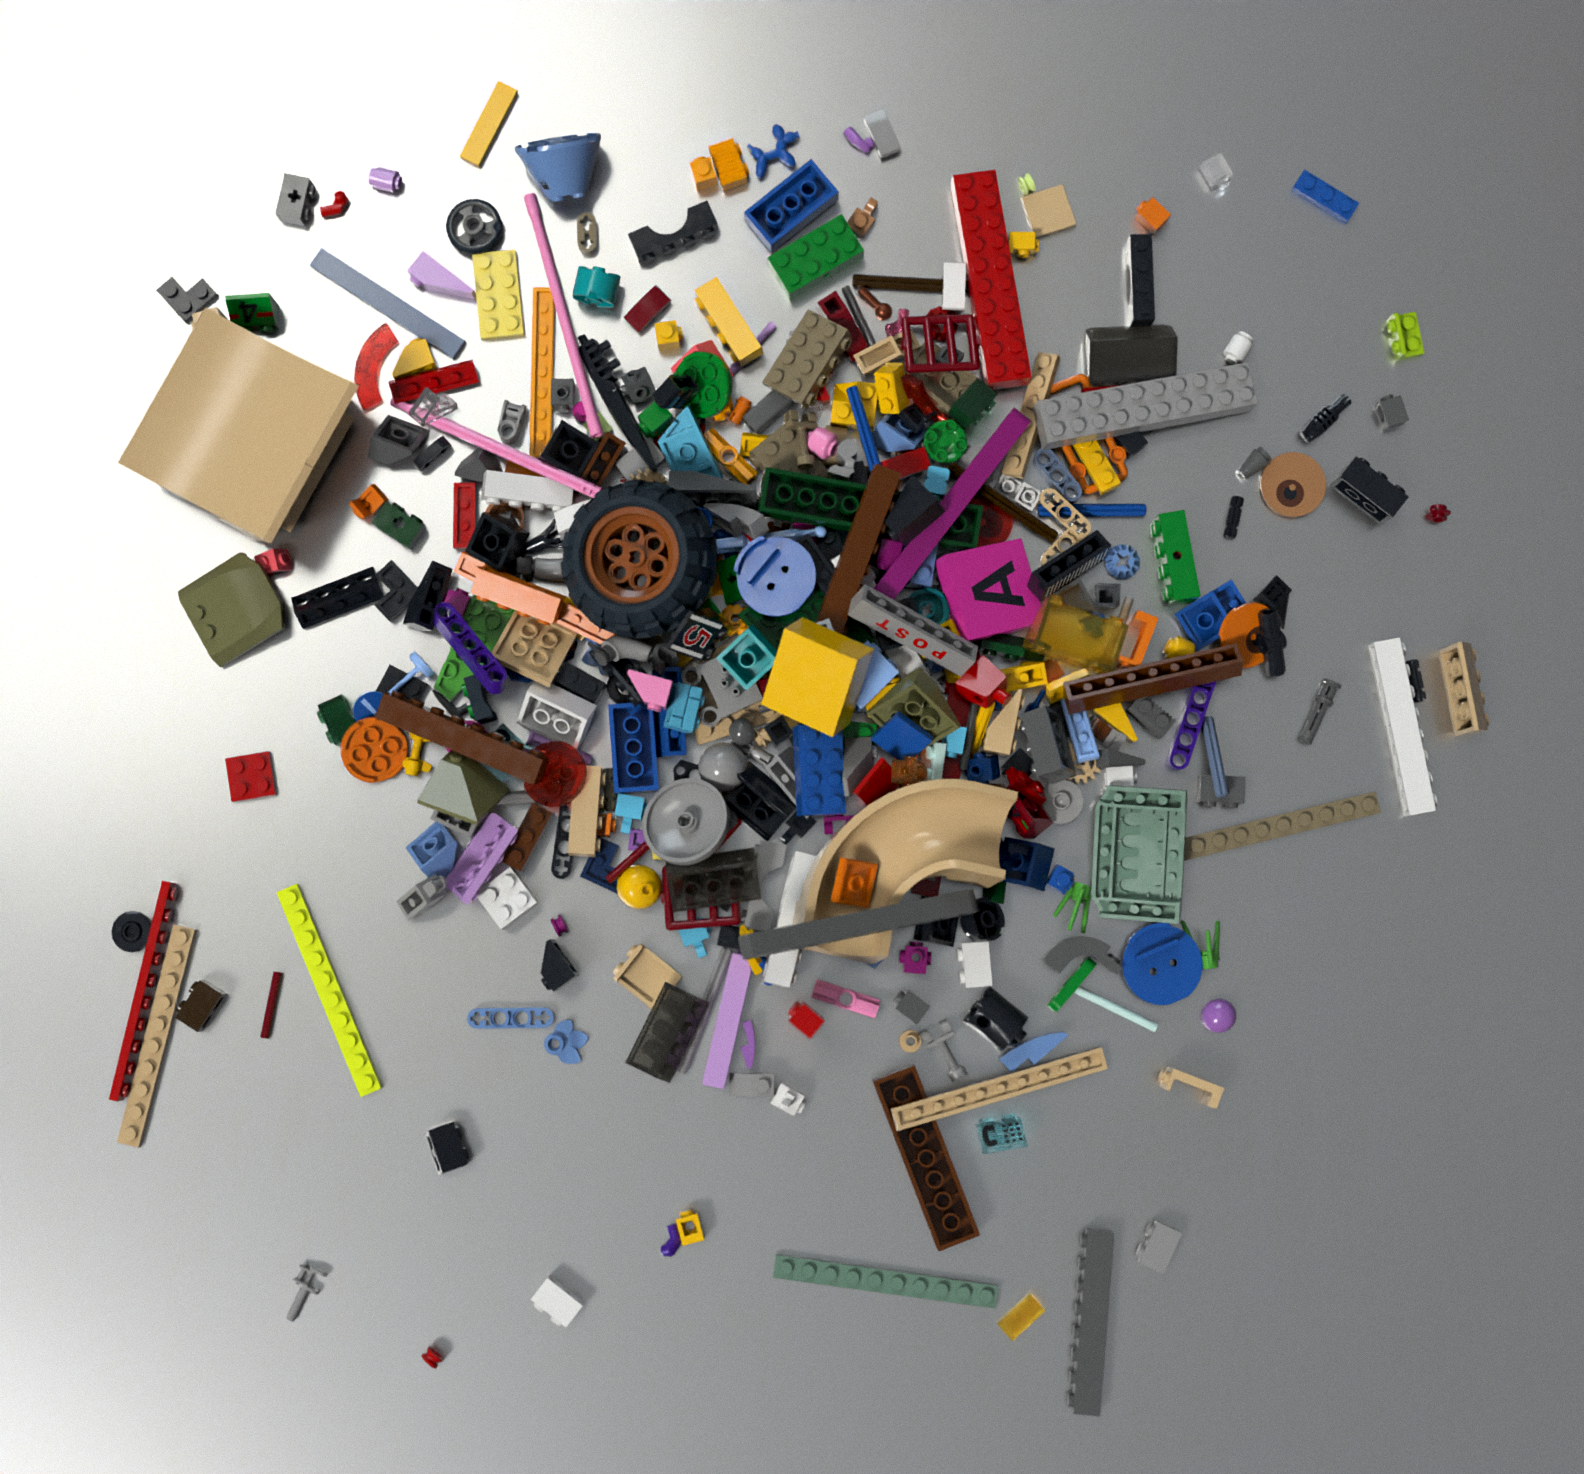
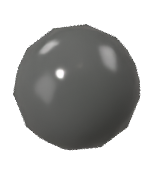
[729,718,756,746]

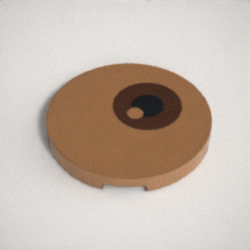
[1260,452,1326,518]

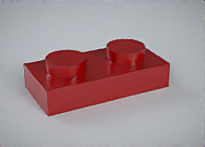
[1006,767,1046,805]

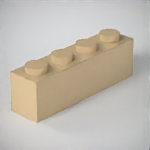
[568,765,606,857]

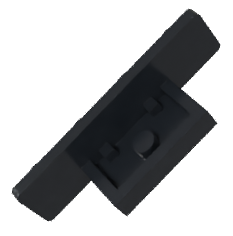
[587,641,647,710]

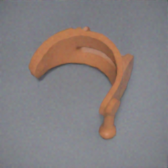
[485,502,525,529]

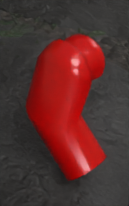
[320,191,348,218]

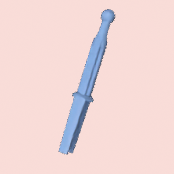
[716,525,827,554]

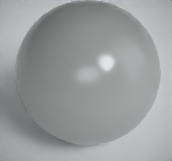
[698,742,747,792]

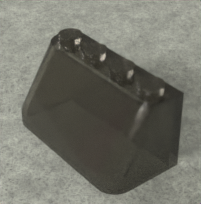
[1085,324,1178,386]

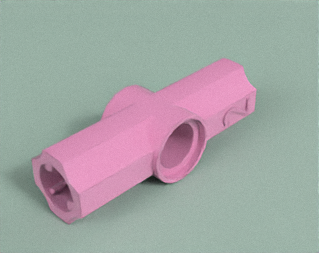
[811,979,881,1018]

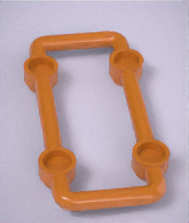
[1048,374,1128,494]

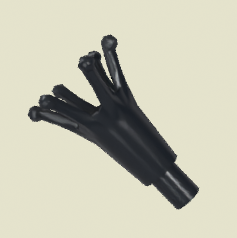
[520,519,564,556]

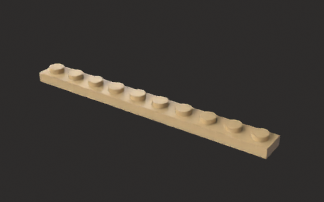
[117,925,197,1148]
[891,1047,1108,1131]

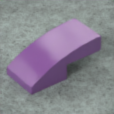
[741,1020,755,1069]

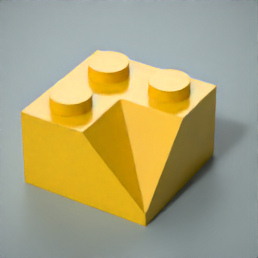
[830,381,878,432]

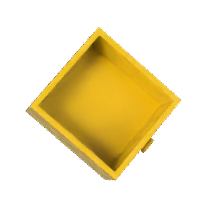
[761,617,874,737]

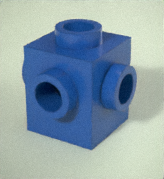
[964,752,1000,784]

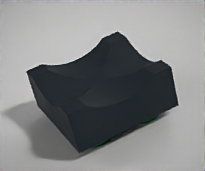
[462,675,498,724]

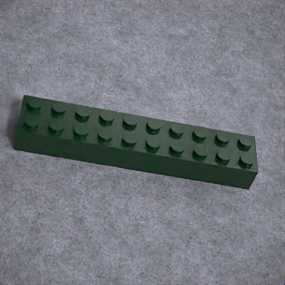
[757,467,983,551]

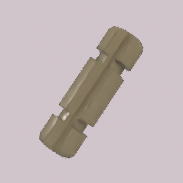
[603,768,617,811]

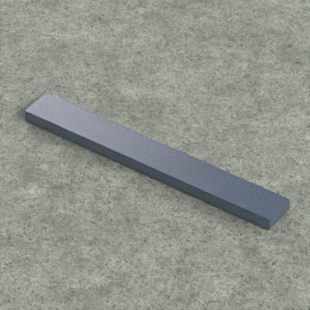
[309,248,466,360]

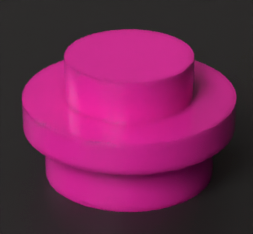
[573,401,586,422]

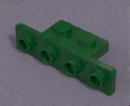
[972,634,1047,662]

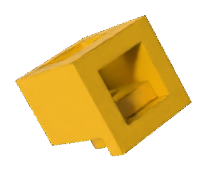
[1007,232,1039,259]
[676,1209,705,1246]

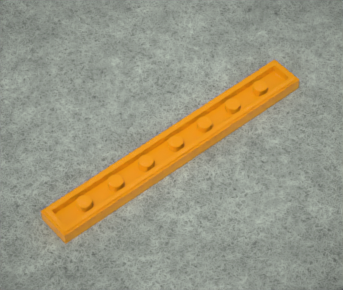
[529,287,555,459]

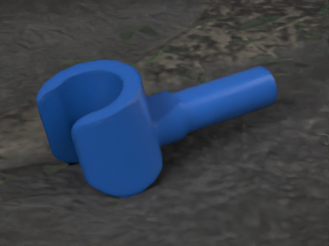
[1025,689,1046,713]

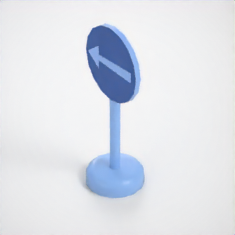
[353,651,435,722]

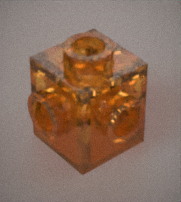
[891,756,927,787]

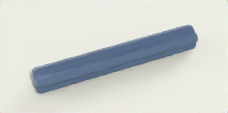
[1202,716,1228,798]

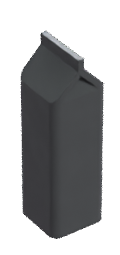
[742,390,796,434]

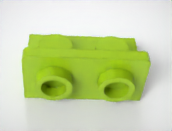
[1387,312,1425,360]

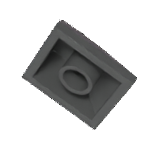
[368,414,428,465]

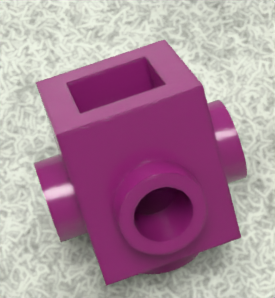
[899,941,932,974]

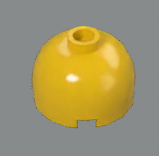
[616,864,662,909]

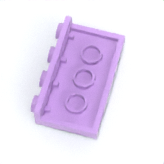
[445,812,518,905]

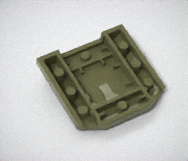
[178,552,285,667]

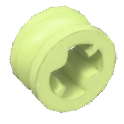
[1017,173,1036,195]

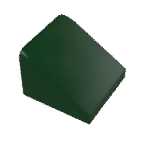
[981,881,1006,904]

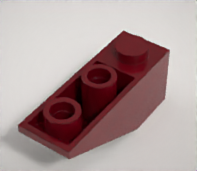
[817,291,868,363]

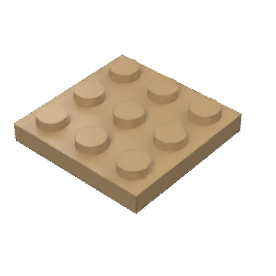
[491,610,578,688]

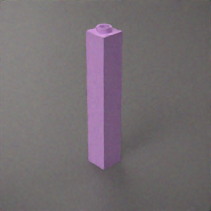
[702,950,751,1089]

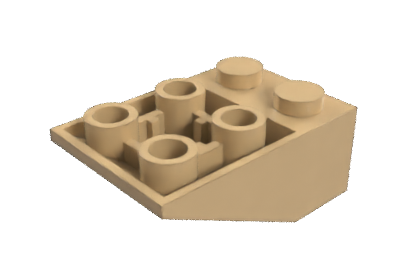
[980,689,1025,758]

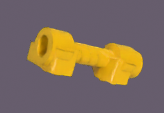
[402,732,432,777]

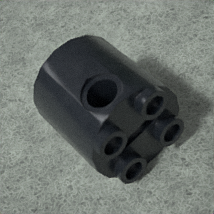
[963,986,1029,1051]

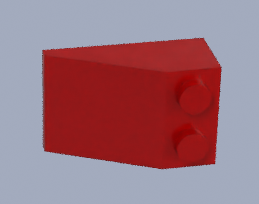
[851,757,900,807]

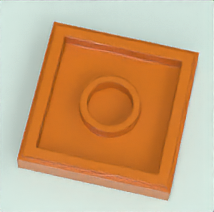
[831,857,878,908]

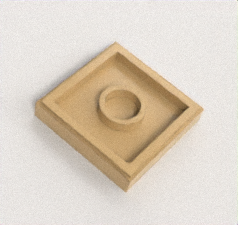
[1021,184,1076,239]

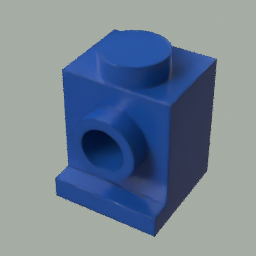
[1046,864,1075,895]

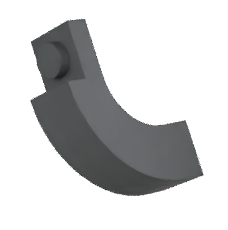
[1041,936,1122,975]

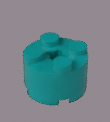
[572,266,621,308]
[908,588,949,625]

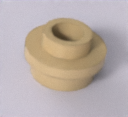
[899,1030,922,1053]

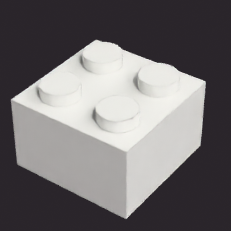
[477,867,539,929]

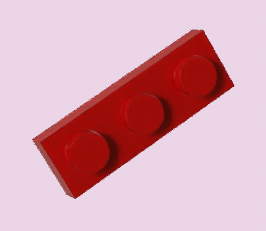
[453,483,477,549]

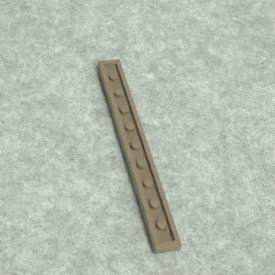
[1184,791,1381,861]

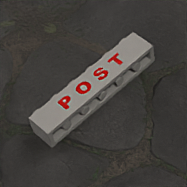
[848,584,978,676]

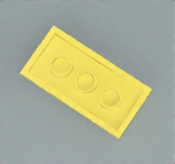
[472,249,525,340]

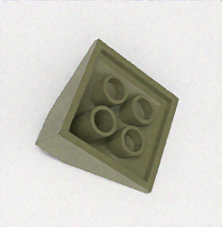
[866,667,961,750]
[417,750,509,825]

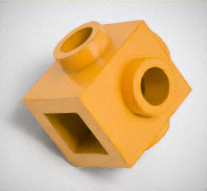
[721,604,748,639]

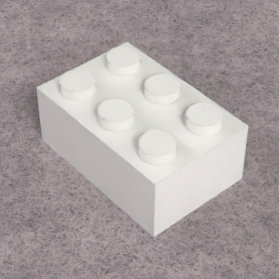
[517,681,597,752]

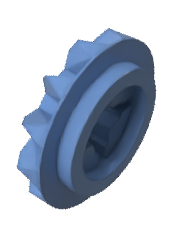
[1105,544,1140,579]

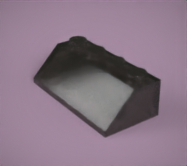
[666,847,761,912]
[625,982,709,1083]

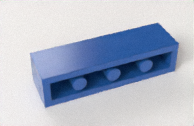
[652,667,687,758]

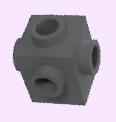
[620,366,656,404]

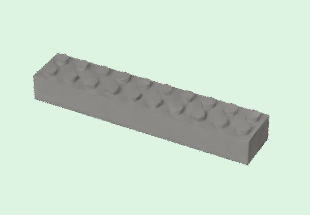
[1033,362,1258,450]

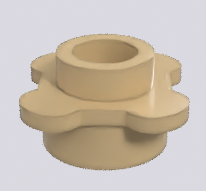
[754,727,771,748]

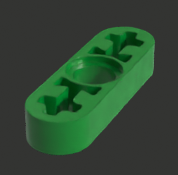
[1047,956,1097,1013]

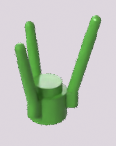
[1053,882,1092,933]
[1181,920,1220,969]

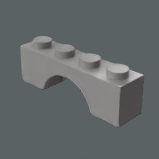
[741,840,787,931]

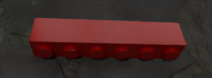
[788,1000,825,1039]

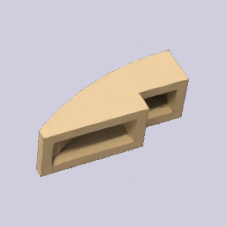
[853,327,921,375]

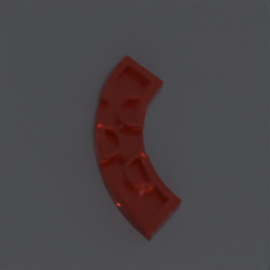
[354,322,398,411]
[901,373,949,423]

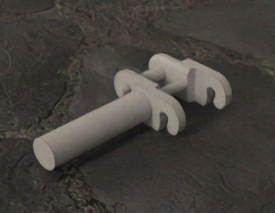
[286,1264,327,1322]

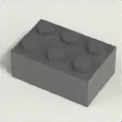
[1021,706,1077,784]

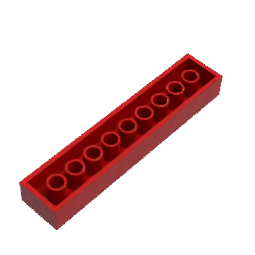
[950,169,1032,391]

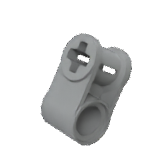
[497,400,527,444]

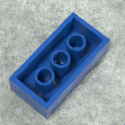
[744,159,839,253]
[608,703,660,794]
[792,725,846,816]

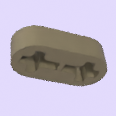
[577,212,598,255]

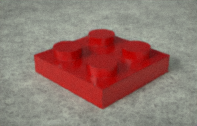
[225,751,277,802]

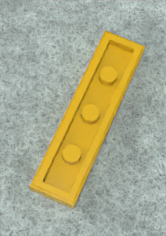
[459,81,518,167]

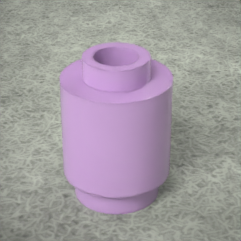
[368,167,402,193]

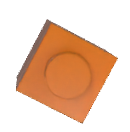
[1134,197,1171,236]

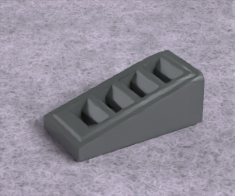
[1096,748,1146,768]

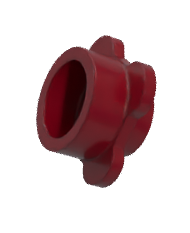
[1425,504,1451,523]

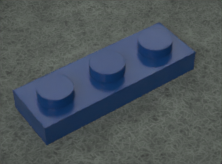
[1291,169,1359,223]

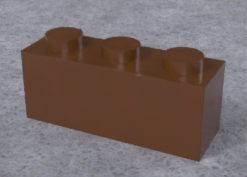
[573,432,626,500]
[501,803,555,872]

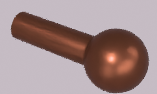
[858,286,892,320]

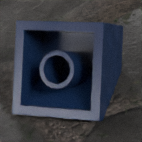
[1002,837,1055,891]

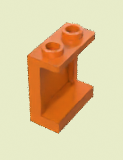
[1114,610,1159,670]

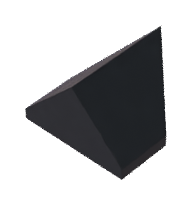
[1253,575,1292,629]

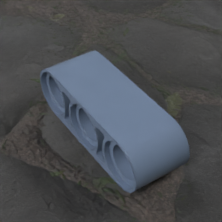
[1033,448,1082,504]

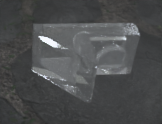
[409,387,457,427]

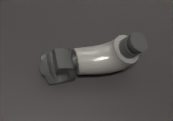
[508,556,565,582]
[595,635,679,675]

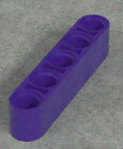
[434,602,507,694]
[1166,681,1217,771]

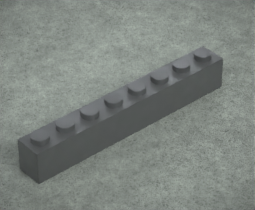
[1067,1228,1115,1417]

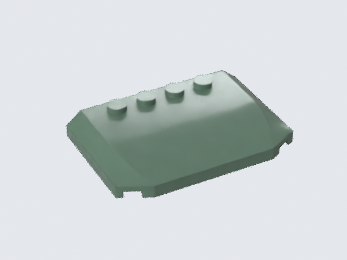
[1091,785,1187,924]

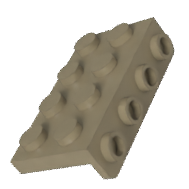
[762,309,852,410]
[904,342,996,430]
[749,423,828,478]

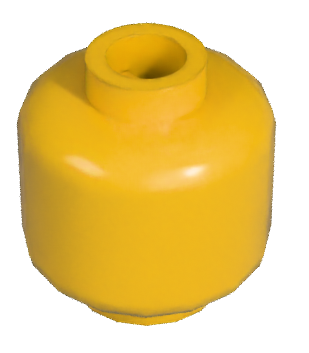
[1163,636,1196,659]

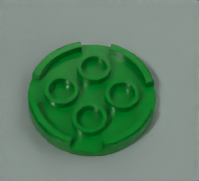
[673,352,732,418]

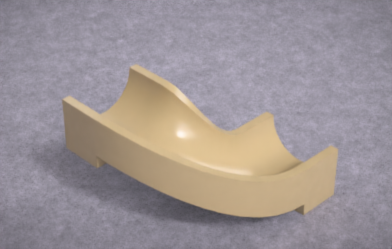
[792,779,1018,964]

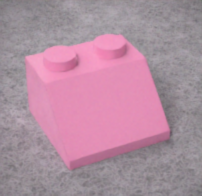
[627,669,673,712]

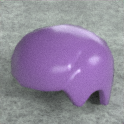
[1202,998,1236,1033]

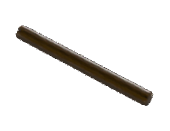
[852,274,969,293]
[947,462,1058,542]

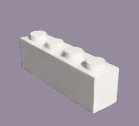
[481,470,573,512]

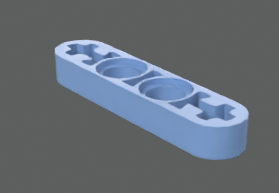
[467,1007,555,1029]

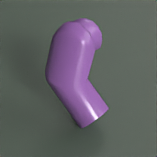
[844,127,875,152]

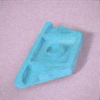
[657,405,724,479]

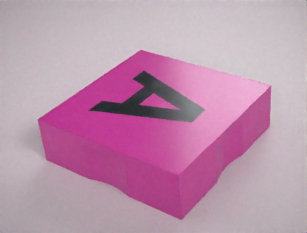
[935,538,1046,643]

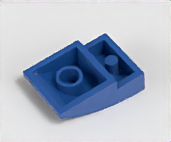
[1175,579,1246,651]

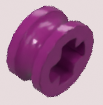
[550,914,569,937]

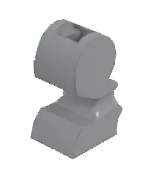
[827,439,858,482]

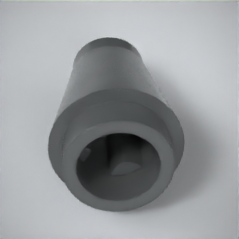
[1239,447,1272,479]

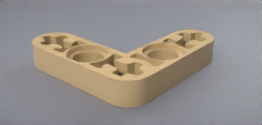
[1039,488,1091,565]

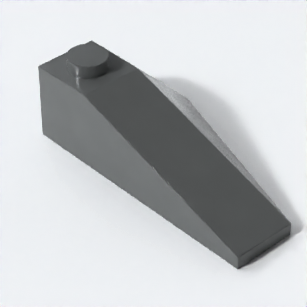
[668,471,757,508]

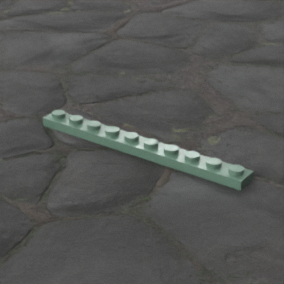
[773,1254,998,1309]

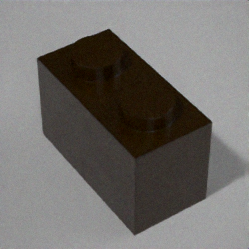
[175,979,227,1032]

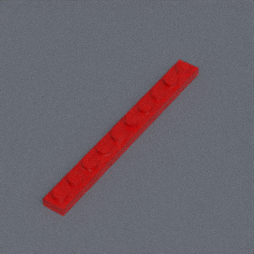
[109,881,178,1102]

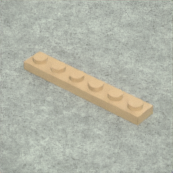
[1001,352,1060,479]

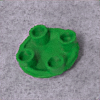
[924,420,967,464]

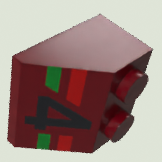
[1006,785,1053,839]

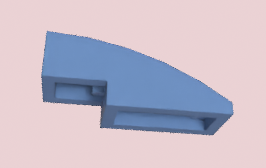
[998,1031,1068,1072]

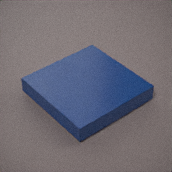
[871,711,934,765]

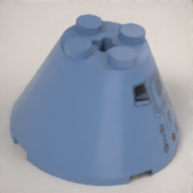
[514,133,601,202]

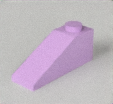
[407,251,476,299]

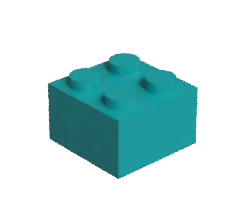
[716,624,777,691]

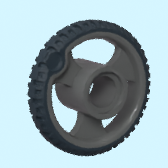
[446,198,502,255]

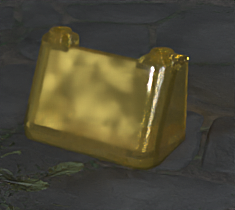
[1022,594,1129,674]

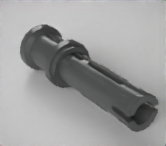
[1299,678,1341,745]

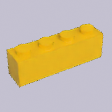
[694,277,763,367]

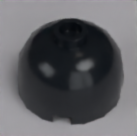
[960,897,1005,942]

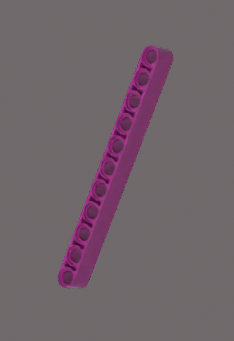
[873,407,1031,600]

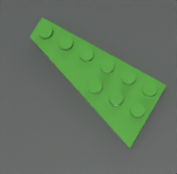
[434,595,515,702]

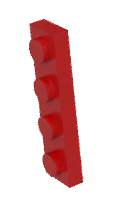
[388,359,479,404]

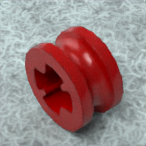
[421,1346,444,1369]

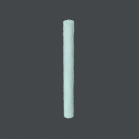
[1074,986,1158,1032]

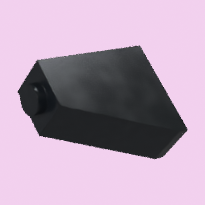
[884,475,945,546]

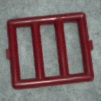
[900,314,980,373]
[661,860,742,931]

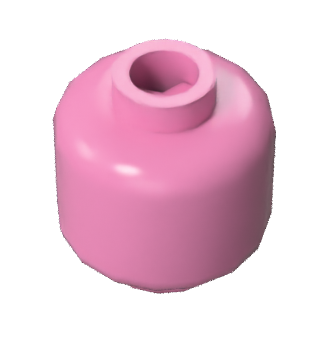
[807,427,840,460]

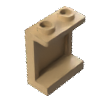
[613,943,683,1012]
[1157,1066,1224,1109]

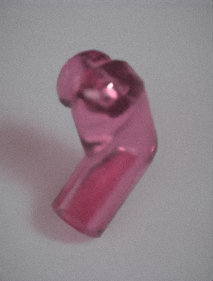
[885,309,909,337]

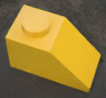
[392,338,437,379]

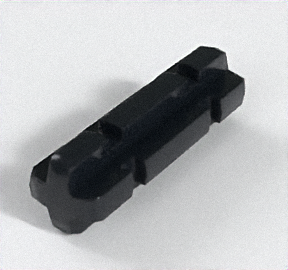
[1224,496,1244,539]
[1405,659,1426,702]

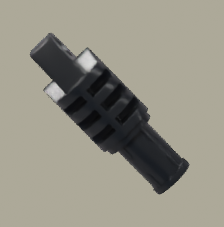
[1299,393,1352,443]

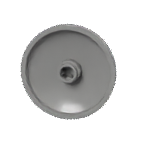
[642,778,730,865]

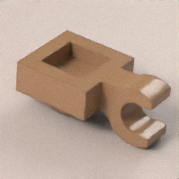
[847,197,878,239]

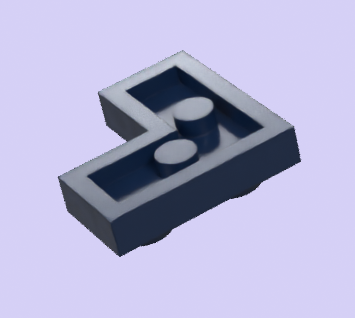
[580,836,622,894]

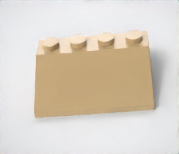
[1439,642,1489,736]

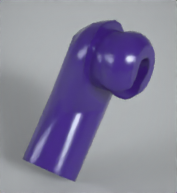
[660,1223,682,1257]

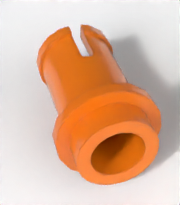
[728,396,752,426]

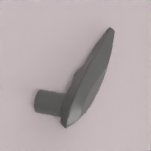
[433,690,468,718]

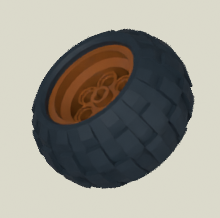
[561,480,718,638]

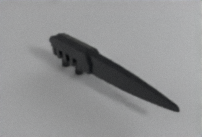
[578,334,658,472]

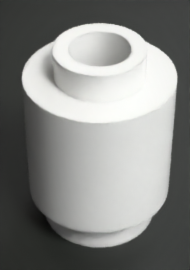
[1223,331,1254,365]

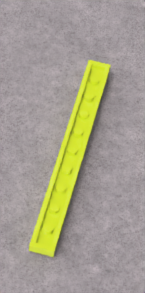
[276,884,383,1097]

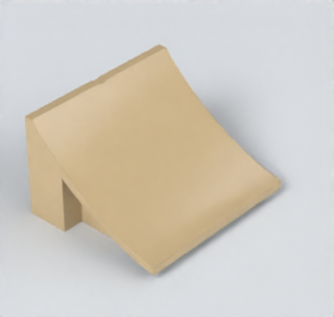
[117,308,359,543]

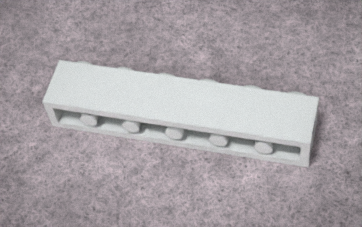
[761,851,817,988]

